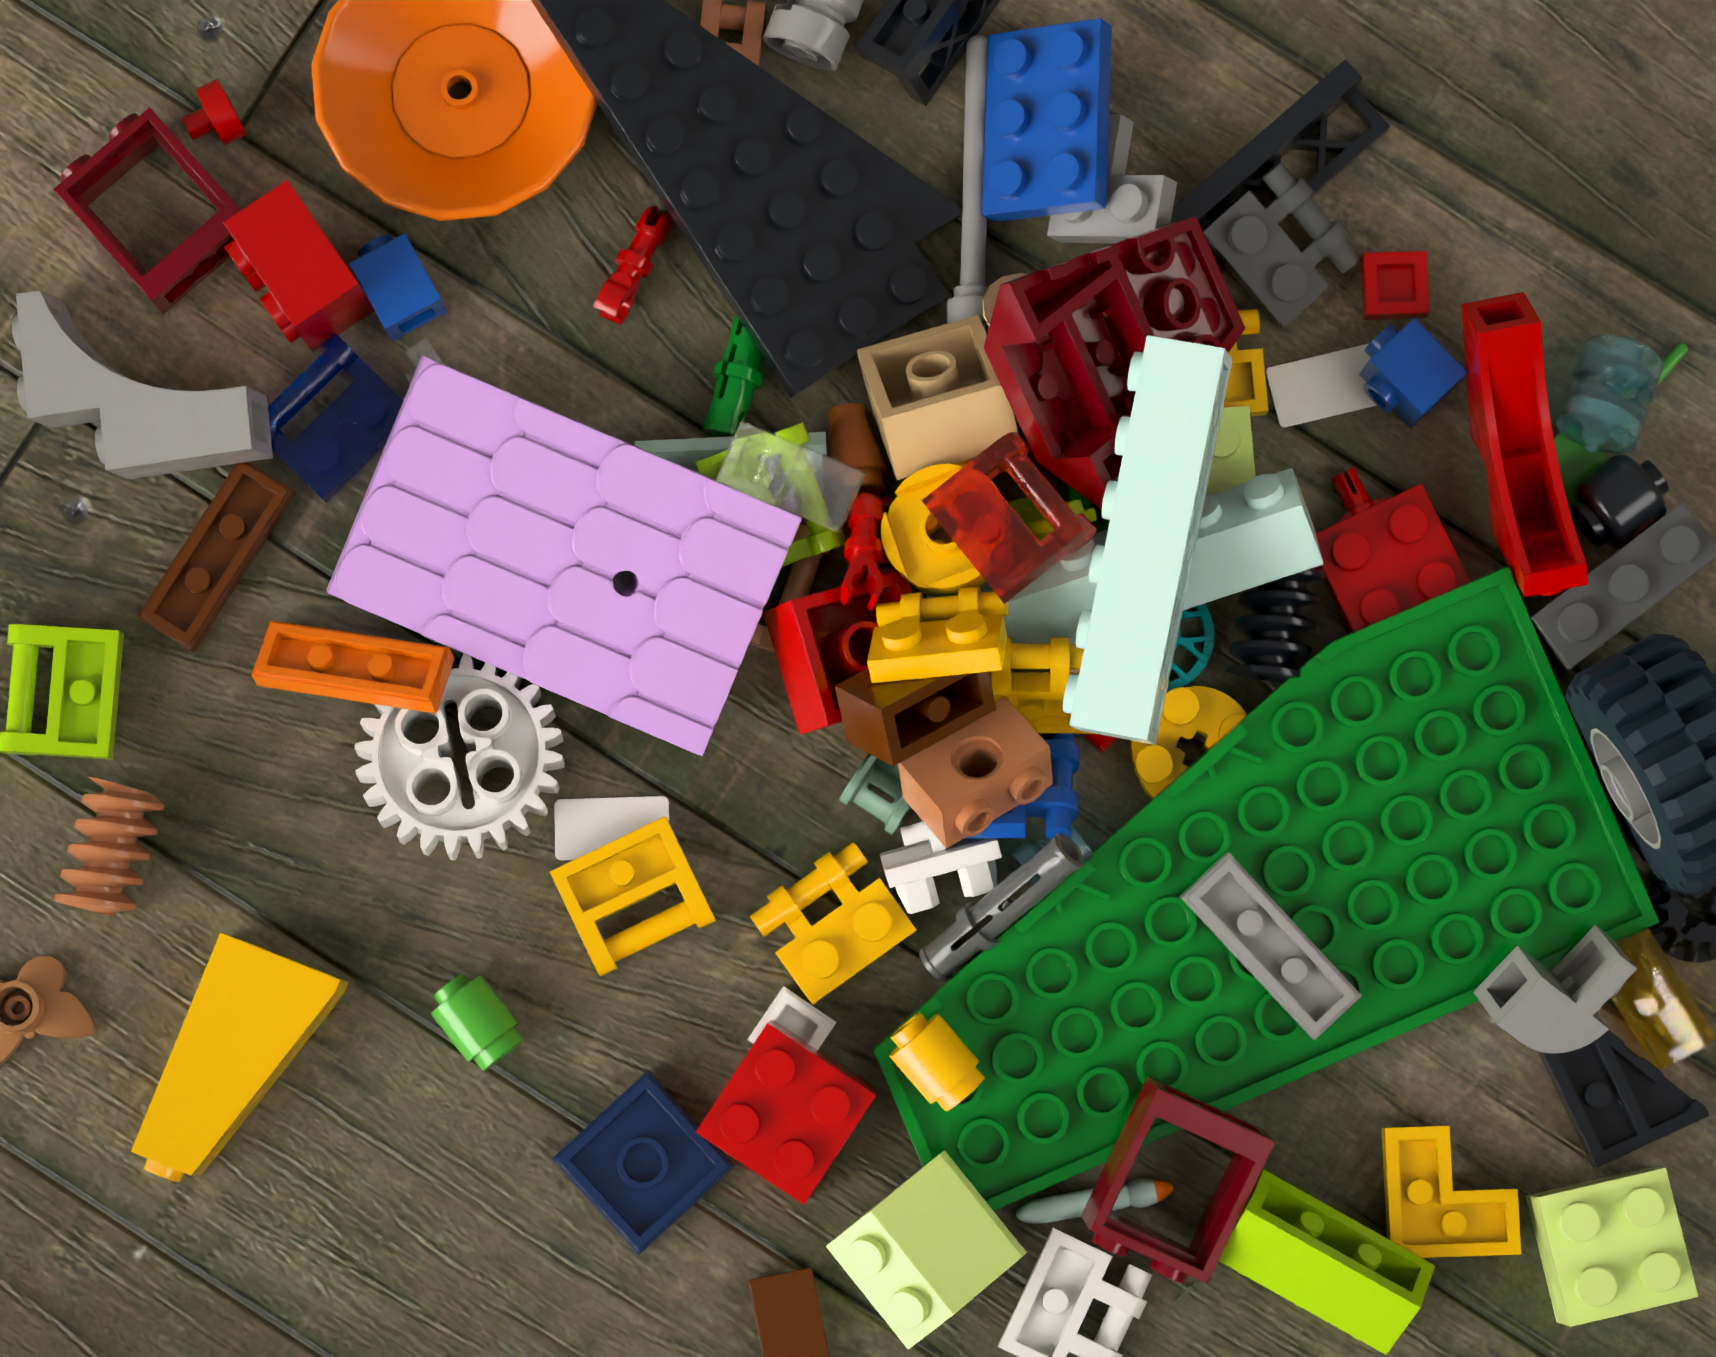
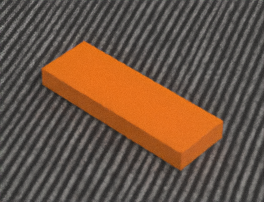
[251,620,455,714]

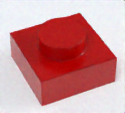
[1360,251,1430,320]

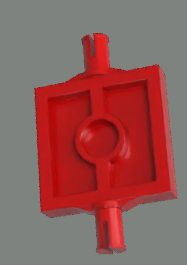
[1316,467,1470,633]

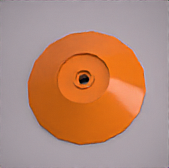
[311,0,597,221]

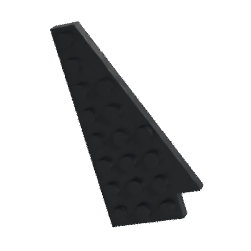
[531,0,963,399]

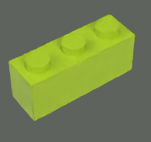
[1219,1169,1435,1355]

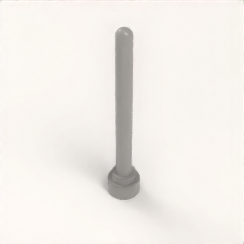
[946,35,989,332]

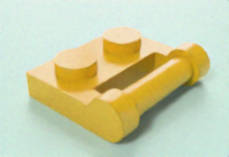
[550,816,716,977]

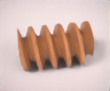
[53,777,166,918]

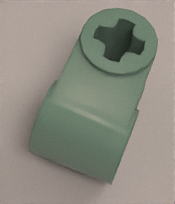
[839,754,911,835]

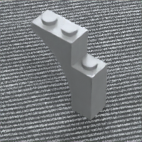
[11,290,273,479]

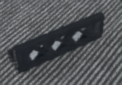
[855,0,1000,106]
[1170,59,1390,274]

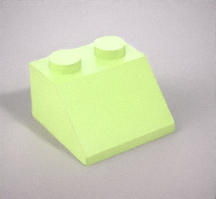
[826,1150,1027,1350]

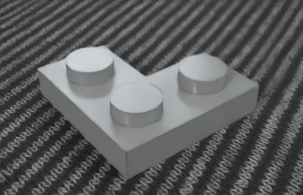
[1047,114,1177,243]

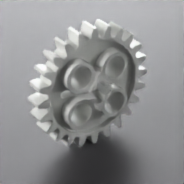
[355,653,565,860]

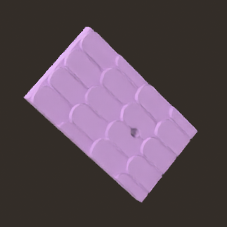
[326,355,802,756]

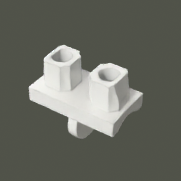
[879,822,1002,914]

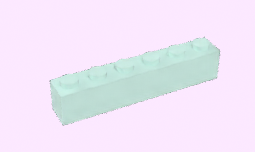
[1063,335,1233,745]
[926,468,1324,672]

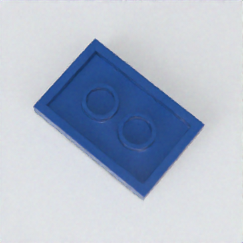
[982,18,1112,222]

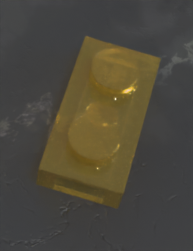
[1612,927,1716,1070]

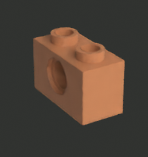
[898,696,1053,849]

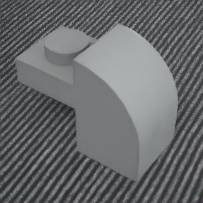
[1473,925,1637,1053]

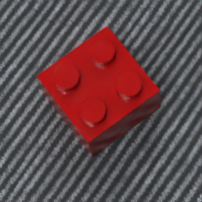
[223,180,375,353]
[763,571,912,735]
[695,1020,880,1205]

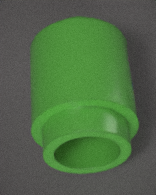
[431,973,524,1072]

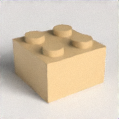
[857,315,1021,480]

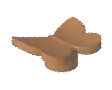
[0,955,96,1066]

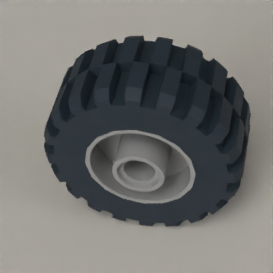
[1566,633,1716,893]

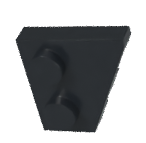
[1538,1030,1710,1168]

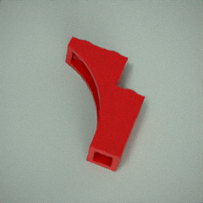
[1461,292,1588,597]

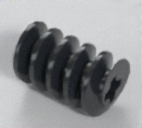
[1225,567,1327,683]

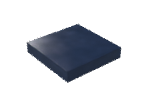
[552,1071,735,1255]

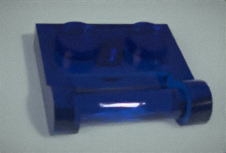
[268,332,403,503]

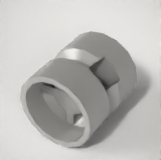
[762,0,864,71]

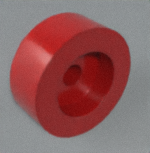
[182,78,247,146]

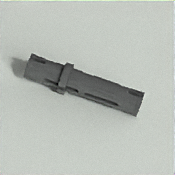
[919,833,1085,981]

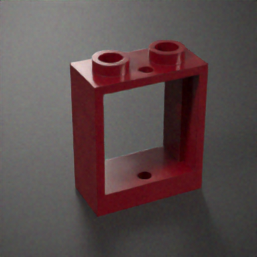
[53,107,241,314]
[1081,1076,1275,1284]

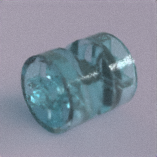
[1556,335,1664,454]

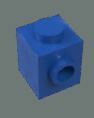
[349,234,448,342]
[1359,318,1468,428]

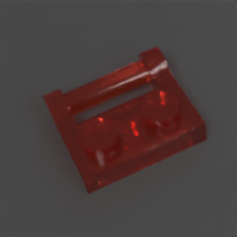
[921,432,1096,604]

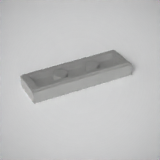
[1179,852,1362,1040]

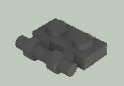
[1202,161,1361,328]

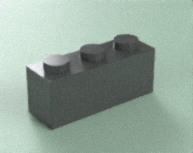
[1530,502,1716,677]

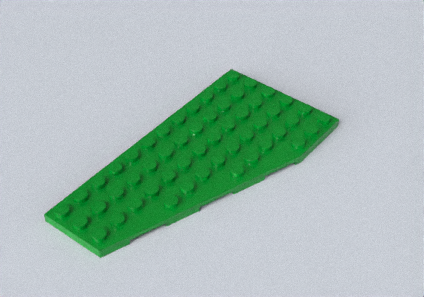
[872,567,1659,1211]

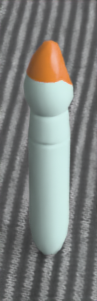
[1016,1178,1174,1224]

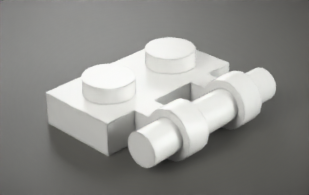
[998,1227,1152,1357]

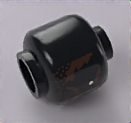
[1570,455,1669,549]

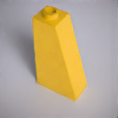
[131,933,349,1183]

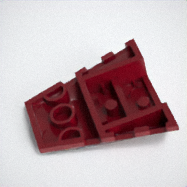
[984,216,1245,510]

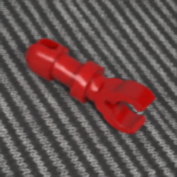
[594,206,672,325]
[839,493,883,611]

